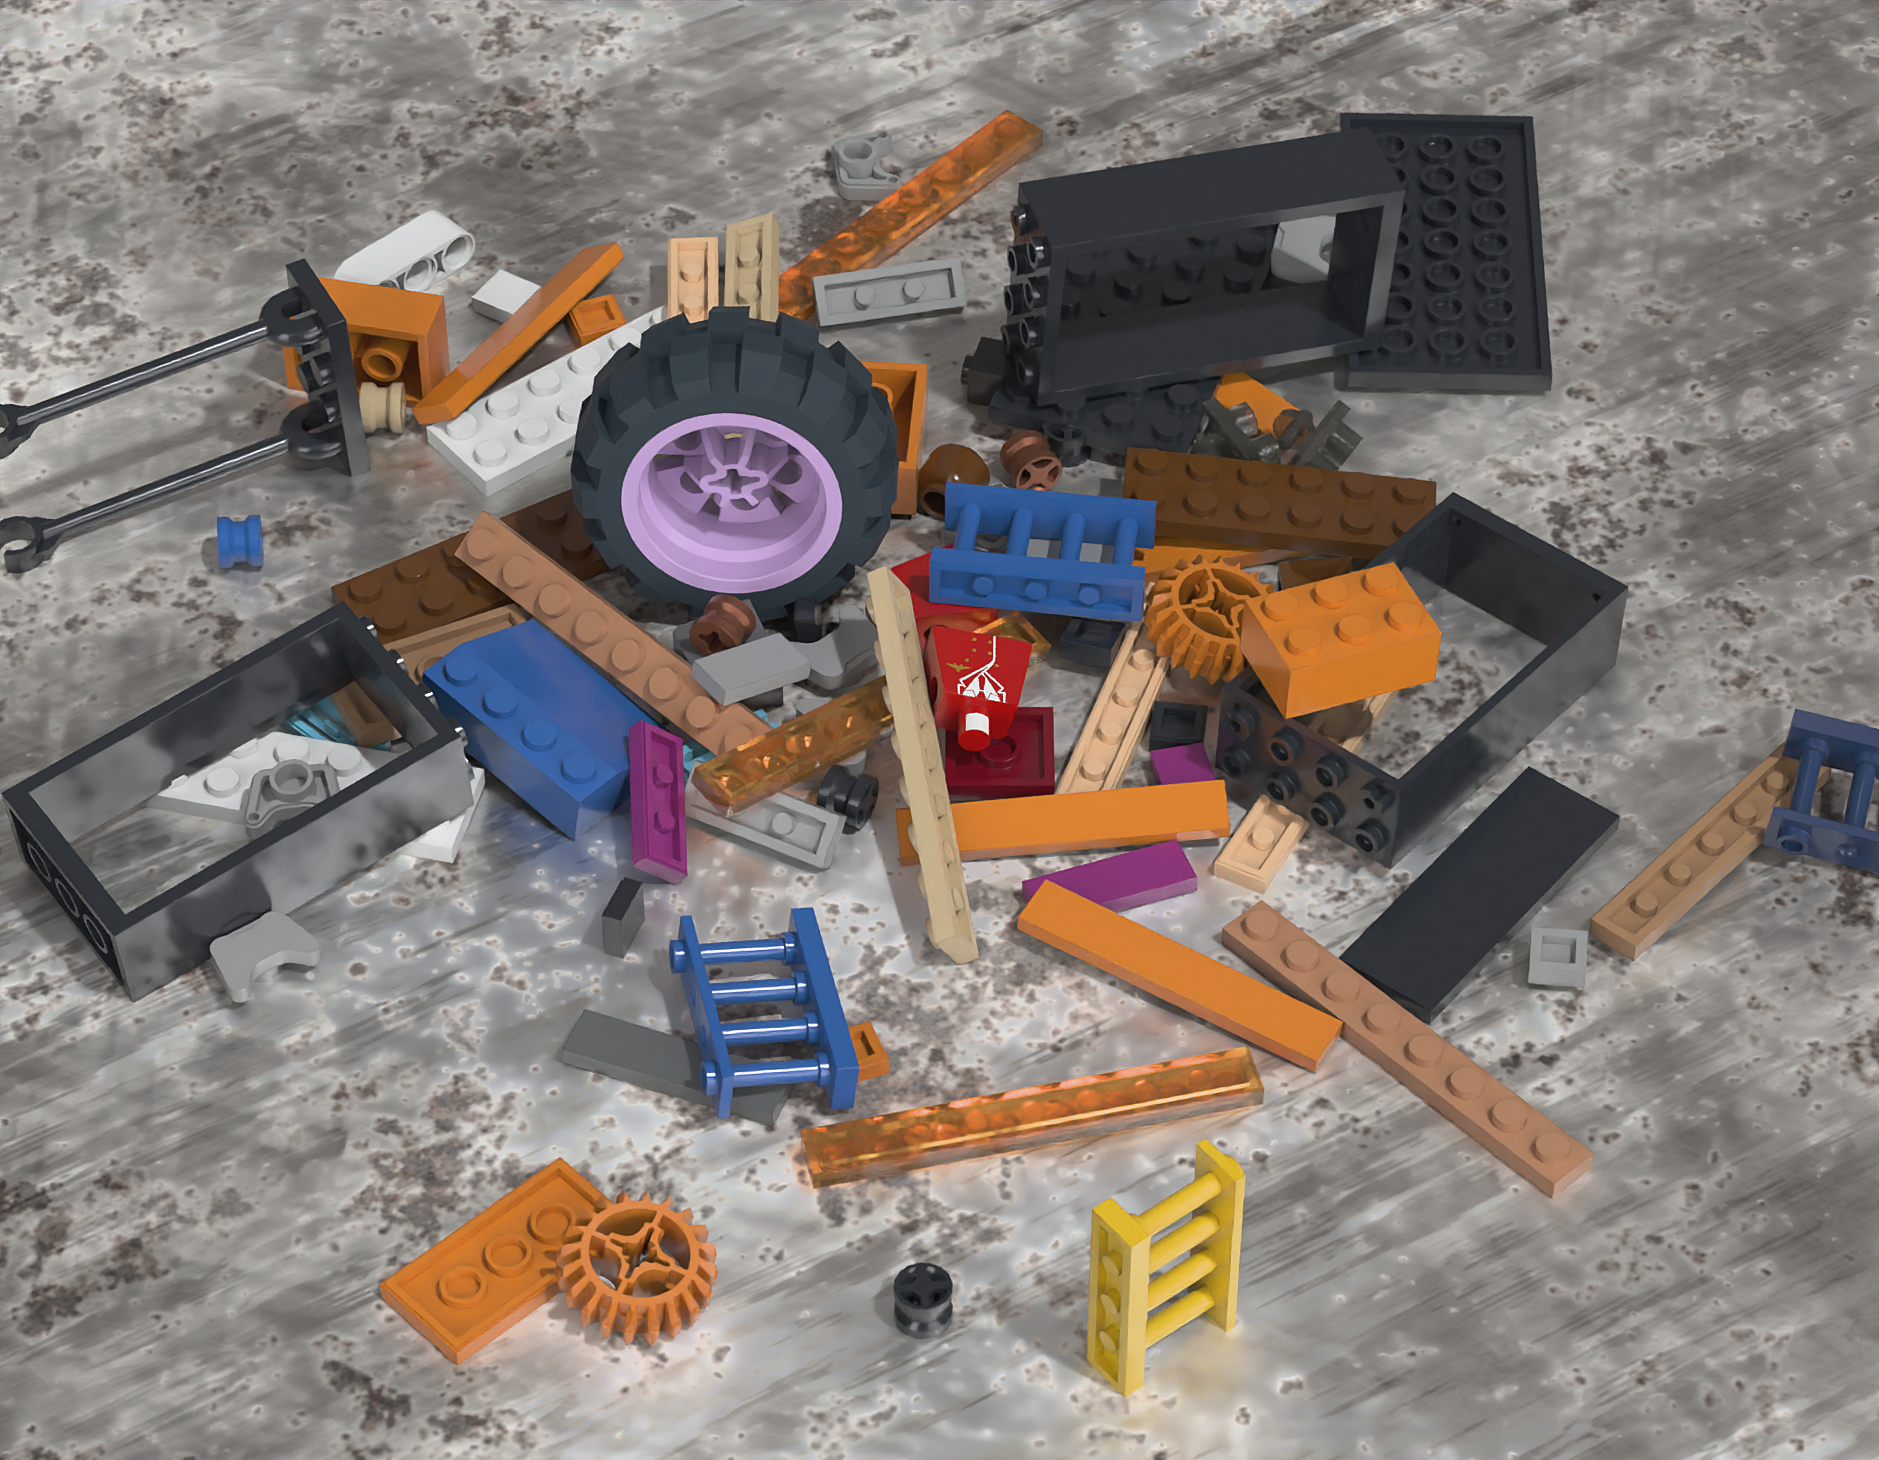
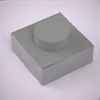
[1528,926,1588,988]

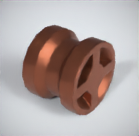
[999,430,1062,491]
[689,595,756,657]

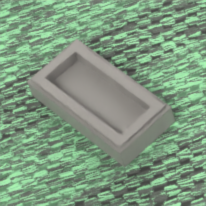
[691,633,812,706]

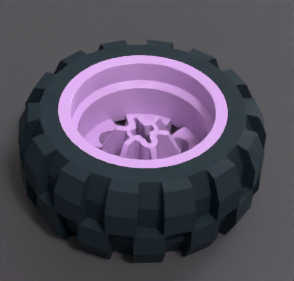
[570,306,899,621]

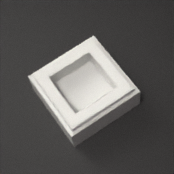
[472,269,541,323]

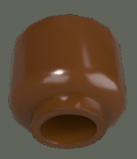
[918,443,990,520]

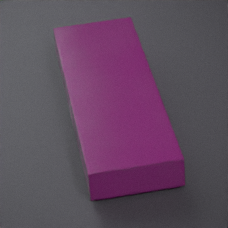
[628,720,688,884]
[1022,839,1197,913]

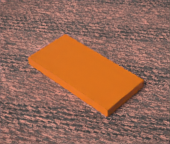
[380,1157,615,1366]

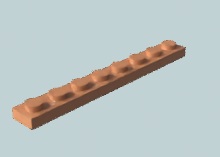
[454,510,787,782]
[1221,900,1594,1199]

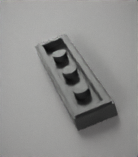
[561,1009,795,1126]

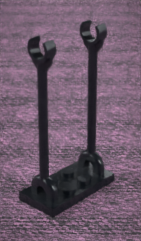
[0,258,370,574]

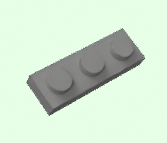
[811,256,967,328]
[684,760,847,868]

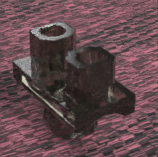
[1189,397,1281,464]
[1272,400,1363,471]

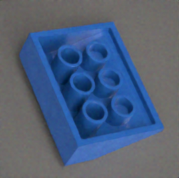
[422,619,686,842]

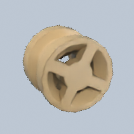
[360,382,406,433]

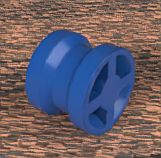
[217,515,264,569]

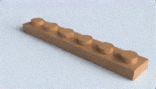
[1589,741,1832,961]

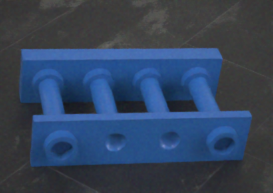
[929,482,1157,622]
[669,907,859,1119]

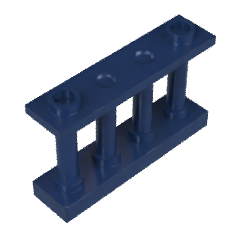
[1762,708,1879,874]

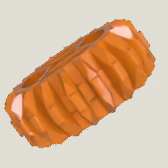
[1143,554,1274,686]
[556,1189,718,1346]

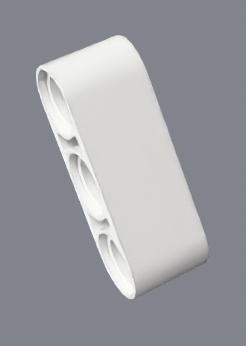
[334,210,476,292]

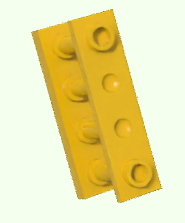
[1086,1138,1245,1398]

